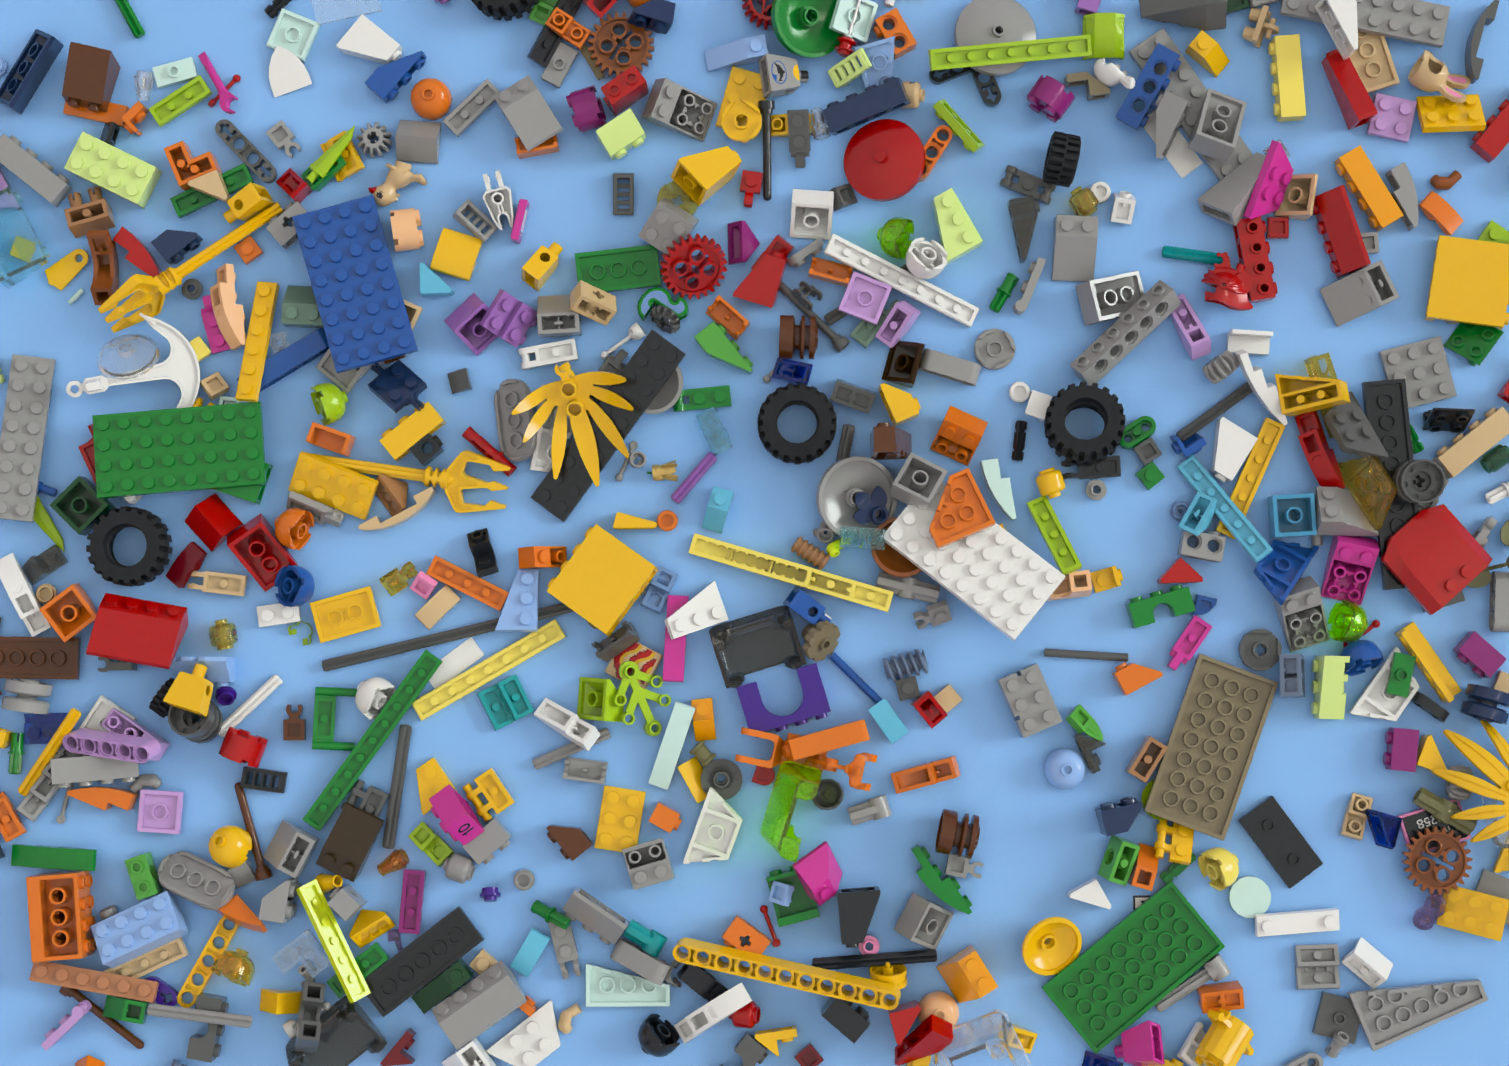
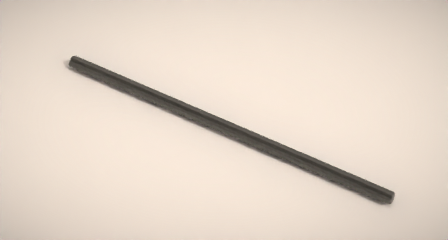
[322,589,646,671]

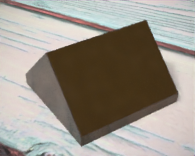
[882,341,925,388]

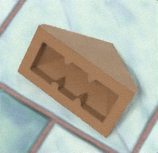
[375,474,408,517]

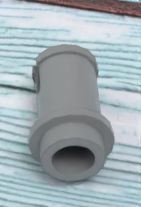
[1325,1031,1349,1058]

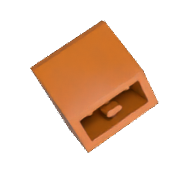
[930,405,988,466]

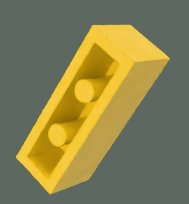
[379,402,446,461]

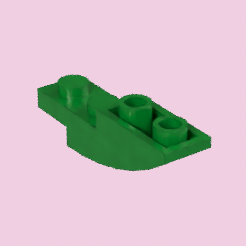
[911,844,972,914]

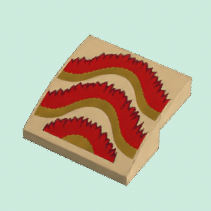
[605,642,663,689]

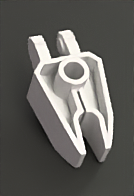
[483,170,514,230]

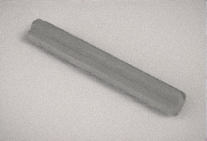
[532,728,611,770]

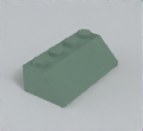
[281,285,324,328]

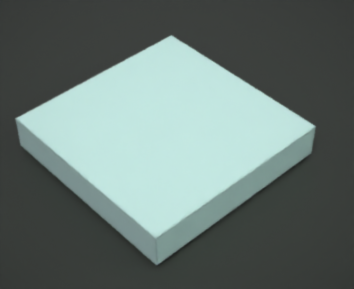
[266,8,321,62]

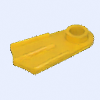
[45,249,89,290]

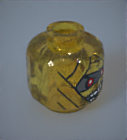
[209,619,238,650]

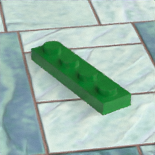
[170,163,254,218]

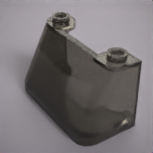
[709,606,806,689]
[286,996,387,1066]

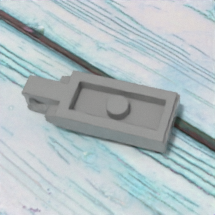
[286,491,345,528]

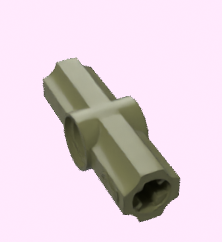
[1412,787,1477,835]

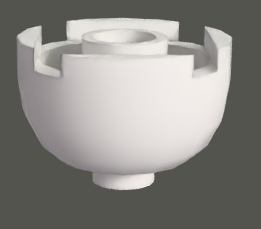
[905,237,948,280]
[355,677,396,720]

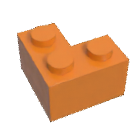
[164,141,222,191]

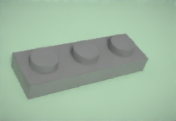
[443,79,500,137]

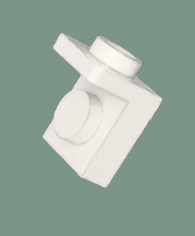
[1110,191,1136,225]

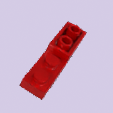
[1295,411,1346,489]

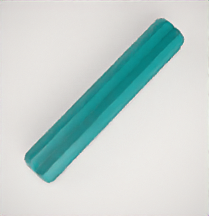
[1162,245,1223,265]

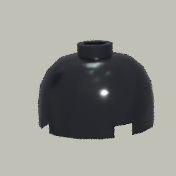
[638,1014,680,1057]

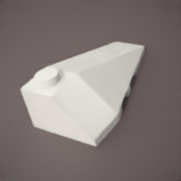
[530,384,572,472]

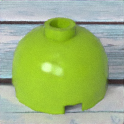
[310,383,348,425]

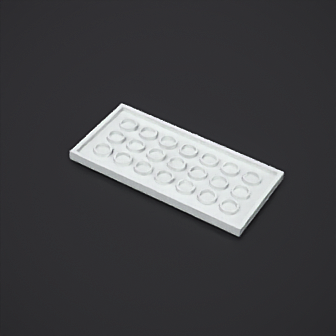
[881,482,1066,641]

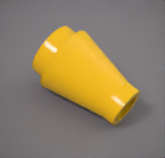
[315,873,343,894]

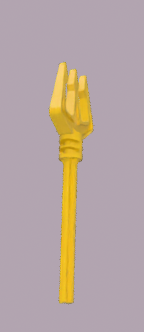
[98,202,284,333]
[309,450,511,513]

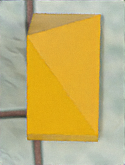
[349,909,396,948]

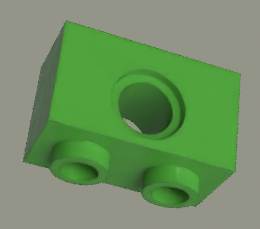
[1098,835,1140,886]
[124,852,164,901]

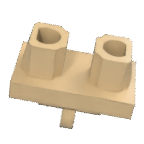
[1242,5,1280,48]

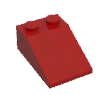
[227,513,298,592]

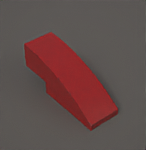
[113,226,162,277]

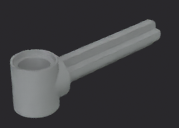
[1154,953,1231,1012]

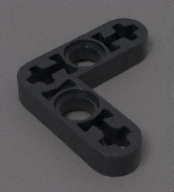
[929,67,1001,107]

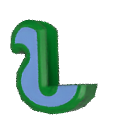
[637,287,689,321]

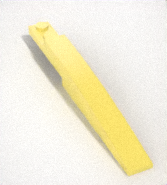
[688,533,894,612]

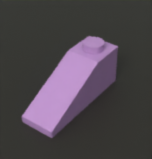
[1170,293,1211,361]

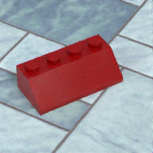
[1313,185,1371,278]

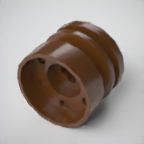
[779,315,818,359]
[935,809,980,859]

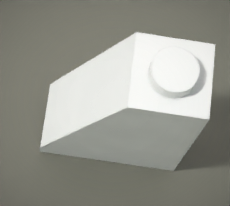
[336,14,403,64]
[1211,416,1258,483]

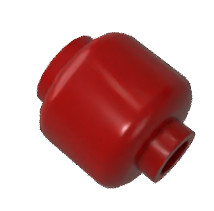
[728,1001,761,1028]

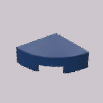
[1191,594,1218,615]

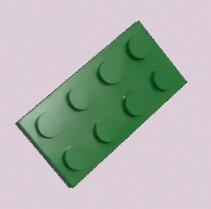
[575,245,662,292]

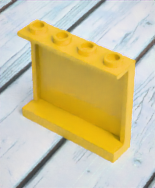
[1425,235,1509,330]
[547,524,658,637]

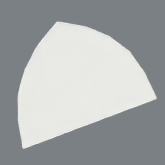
[269,46,312,98]

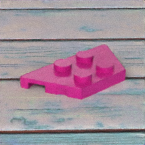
[1243,140,1294,219]

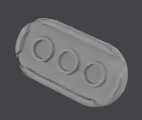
[494,379,537,461]
[158,851,235,910]

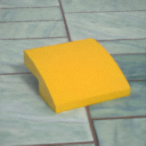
[430,228,483,281]

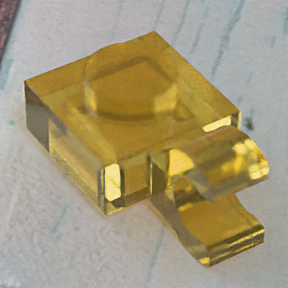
[379,561,418,596]

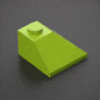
[577,677,624,722]

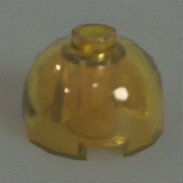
[211,948,255,987]

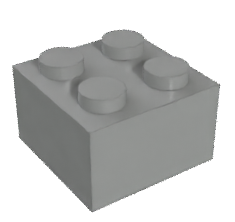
[638,198,699,254]

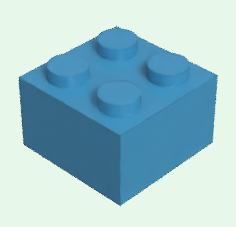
[1267,493,1317,539]

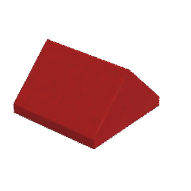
[184,494,243,552]
[888,1000,922,1045]

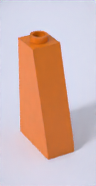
[782,719,870,761]

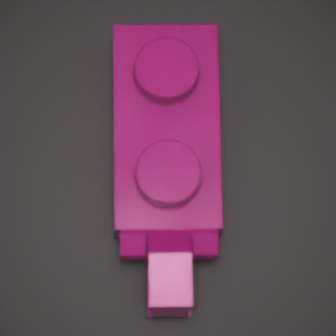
[201,295,231,354]
[1167,615,1212,671]

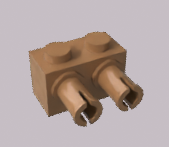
[64,186,116,238]

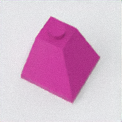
[792,841,842,906]

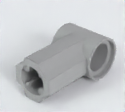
[847,795,892,825]

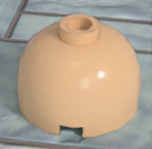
[918,991,959,1028]

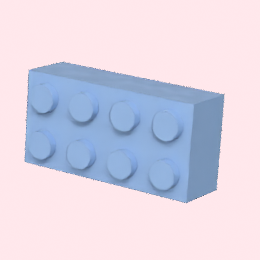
[90,891,189,969]

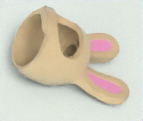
[1408,50,1471,103]

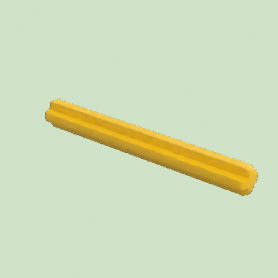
[18,708,81,796]

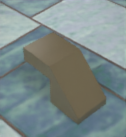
[1064,72,1111,101]

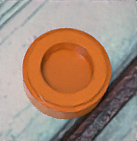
[657,510,678,531]

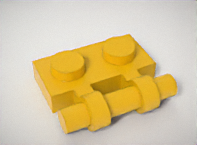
[462,768,515,822]
[1154,820,1194,865]

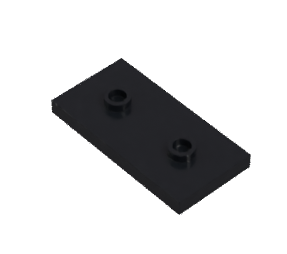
[1238,796,1323,889]

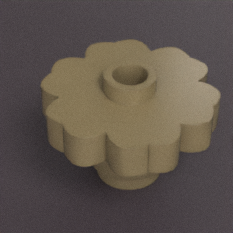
[802,620,840,662]

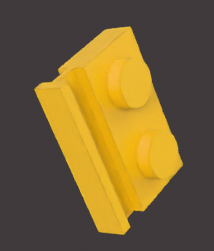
[320,131,365,182]

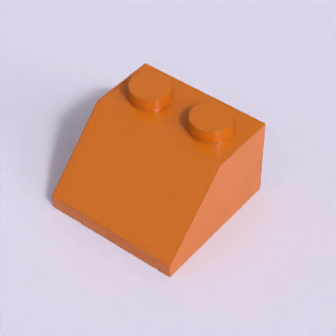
[39,583,97,643]

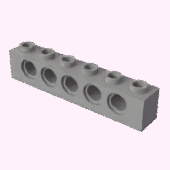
[1070,280,1182,386]

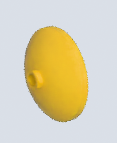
[1022,917,1082,976]

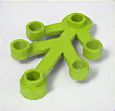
[613,661,671,736]

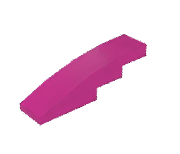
[663,595,689,683]

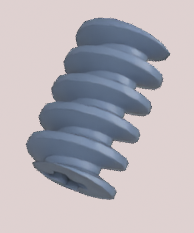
[882,649,928,682]

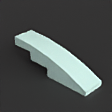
[648,701,696,790]

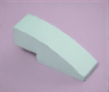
[980,458,1016,520]

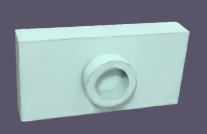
[152,57,198,89]

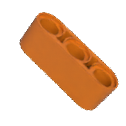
[918,125,952,182]

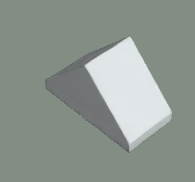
[1067,878,1111,909]

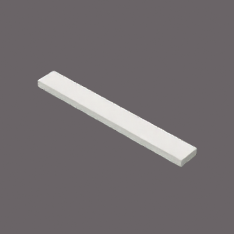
[823,233,979,328]

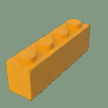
[1334,145,1404,232]

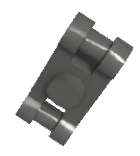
[999,165,1057,205]

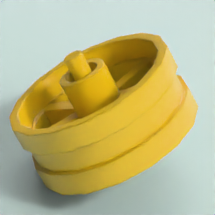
[869,962,907,989]

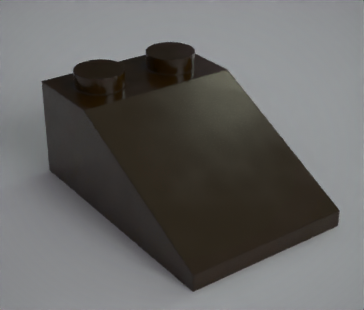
[316,803,384,882]

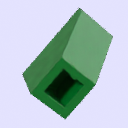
[103,995,149,1024]

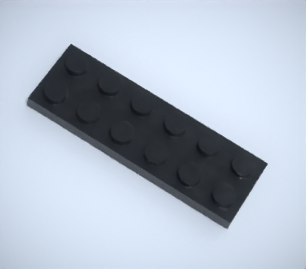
[365,906,484,1017]

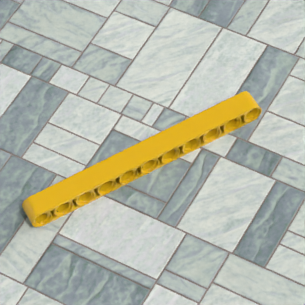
[672,937,901,1010]

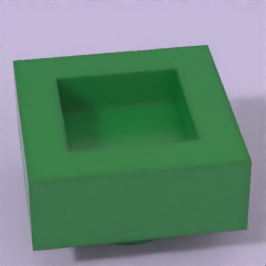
[1135,461,1165,490]

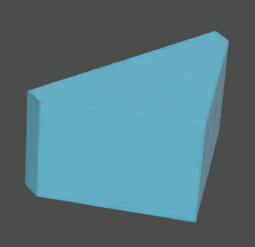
[419,262,455,297]
[1178,491,1217,536]

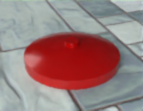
[844,119,926,202]

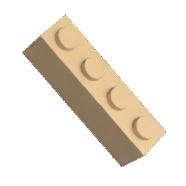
[1432,407,1509,479]

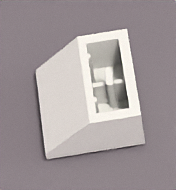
[441,1038,497,1066]

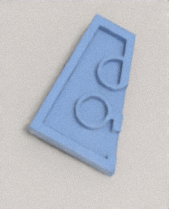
[495,569,540,632]

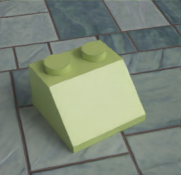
[596,108,646,160]

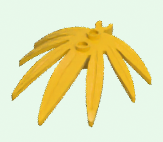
[511,361,634,487]
[1431,720,1509,843]

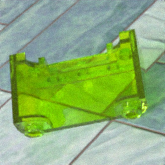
[761,761,822,862]

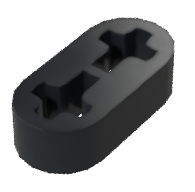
[1411,691,1450,723]

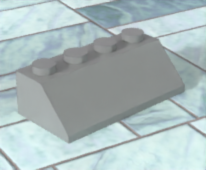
[432,960,527,1050]

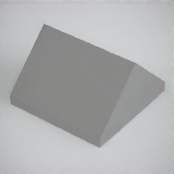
[395,120,442,164]

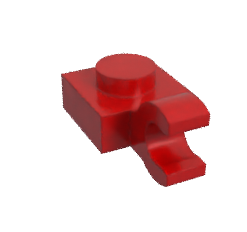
[740,170,763,208]

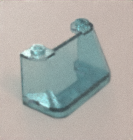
[0,187,51,288]

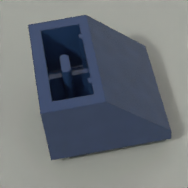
[1095,797,1143,836]

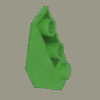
[694,321,753,374]

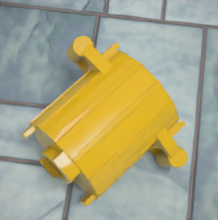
[1194,1009,1254,1066]

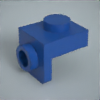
[1170,433,1207,458]

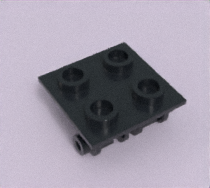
[1422,408,1475,433]

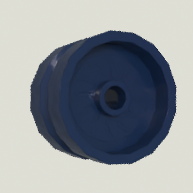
[1460,684,1509,725]

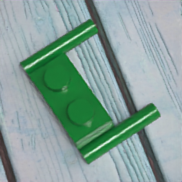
[312,687,357,751]

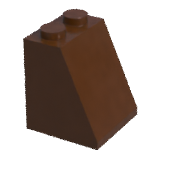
[62,42,121,113]

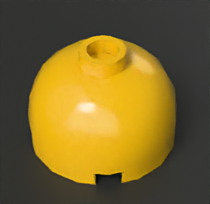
[208,825,252,868]

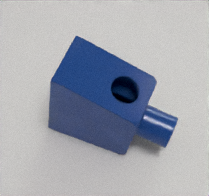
[783,587,832,625]

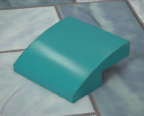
[477,674,534,731]

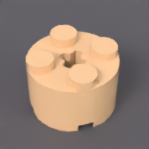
[390,208,424,252]

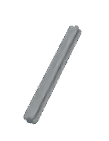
[147,1003,252,1028]

